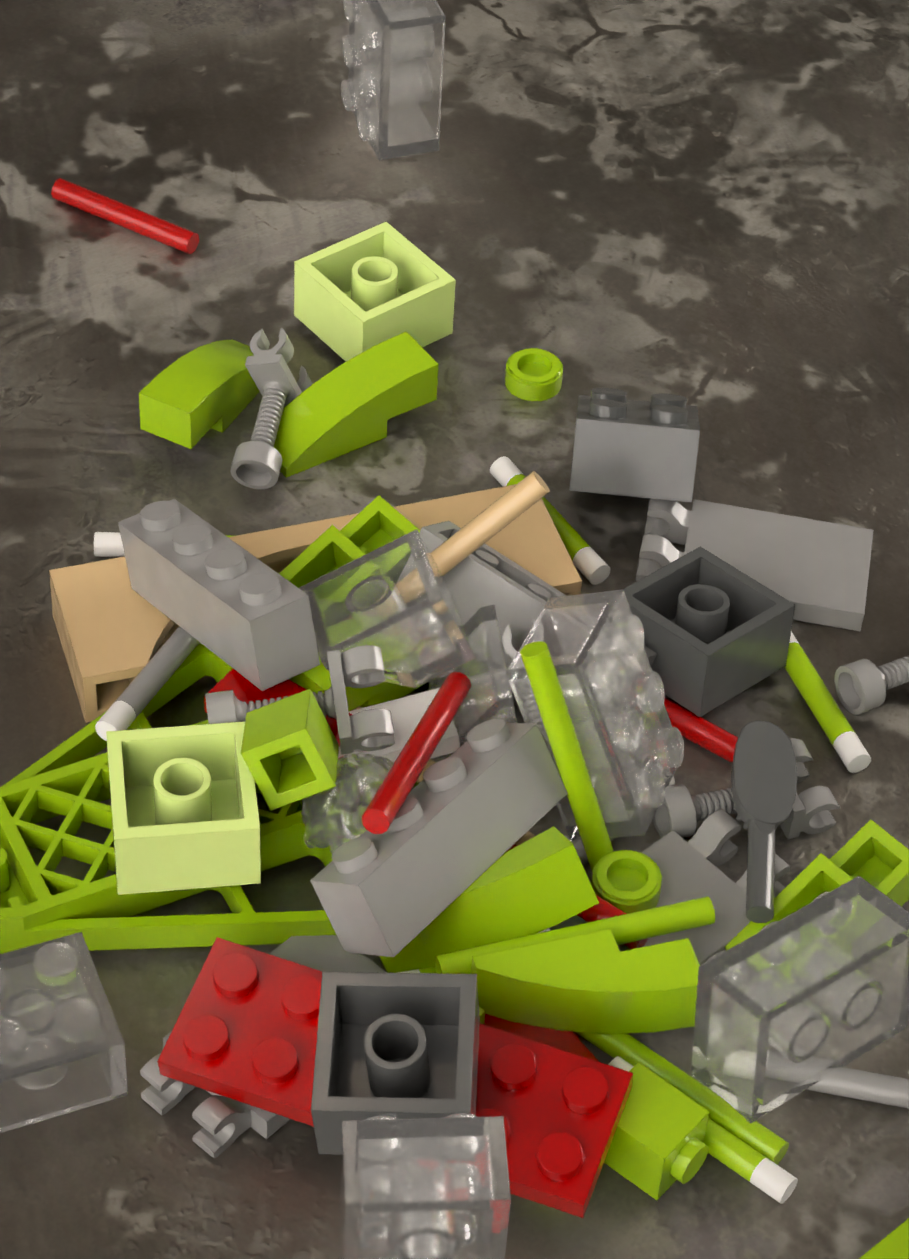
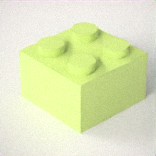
[294,222,456,361]
[106,721,261,895]

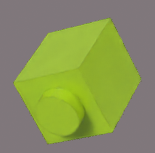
[241,689,339,811]
[604,1062,710,1200]

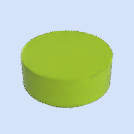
[505,348,563,401]
[591,850,662,914]

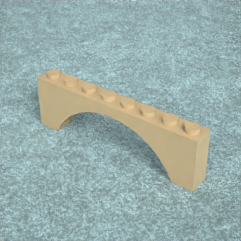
[49,484,582,723]

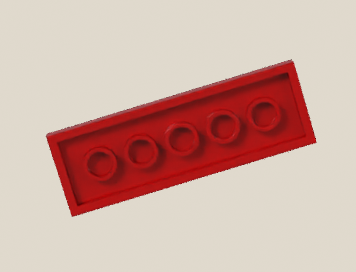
[157,937,633,1218]

